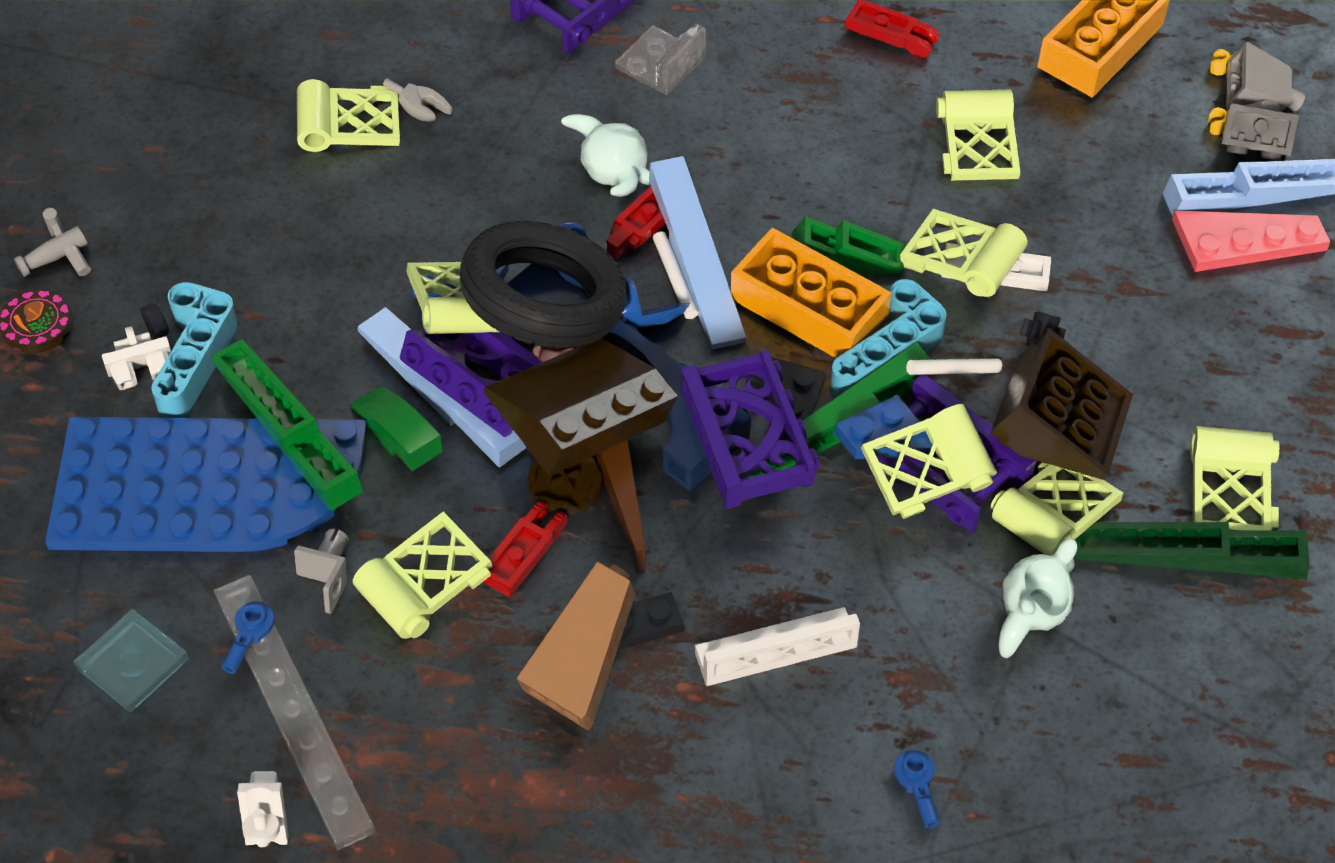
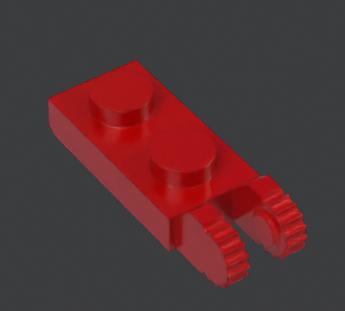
[845,0,940,58]
[483,501,568,598]

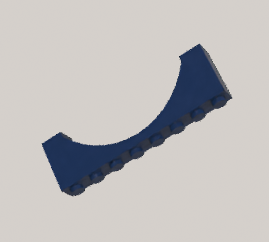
[507,264,751,491]

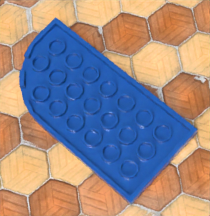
[45,417,367,552]

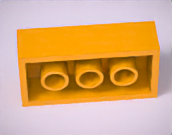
[1037,0,1170,98]
[731,227,892,358]

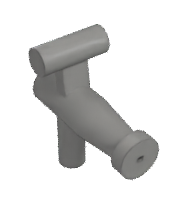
[14,208,91,277]

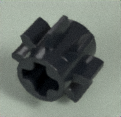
[1020,311,1066,347]

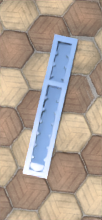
[649,156,746,350]
[1162,159,1335,217]
[358,307,527,468]

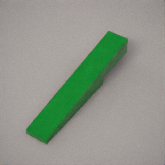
[211,339,363,511]
[748,342,931,478]

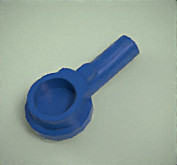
[221,601,275,674]
[894,750,940,828]

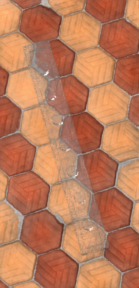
[214,575,375,851]

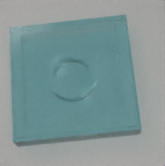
[73,609,189,713]

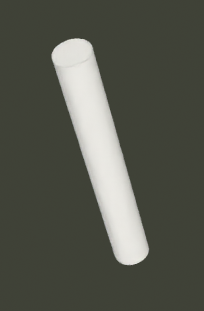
[653,231,698,319]
[906,358,1002,375]

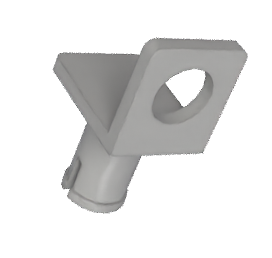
[294,529,349,614]

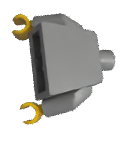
[1208,42,1305,135]

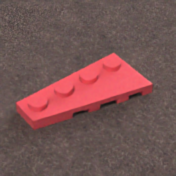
[1172,211,1330,272]

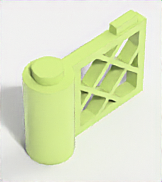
[297,79,400,152]
[936,89,1020,181]
[900,209,1028,297]
[406,262,499,334]
[861,404,997,519]
[1190,426,1279,530]
[991,462,1123,556]
[353,511,493,639]

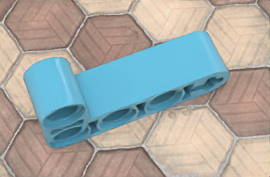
[830,279,947,398]
[151,282,238,418]

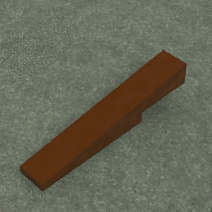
[595,440,646,572]

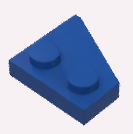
[834,395,937,460]

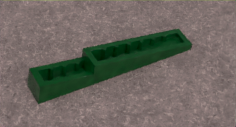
[1073,522,1309,580]

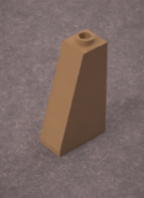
[516,561,635,731]

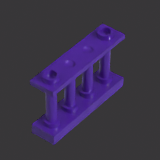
[510,0,635,54]
[877,374,1036,533]

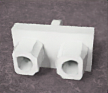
[102,326,171,390]
[237,771,289,847]

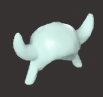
[561,114,651,197]
[998,538,1077,659]

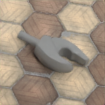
[383,78,453,122]

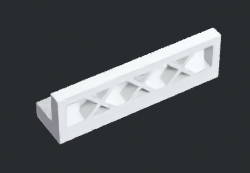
[695,607,860,686]

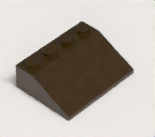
[990,327,1133,480]
[483,338,678,476]

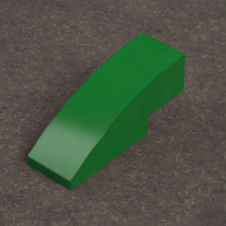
[792,216,904,275]
[350,386,443,471]

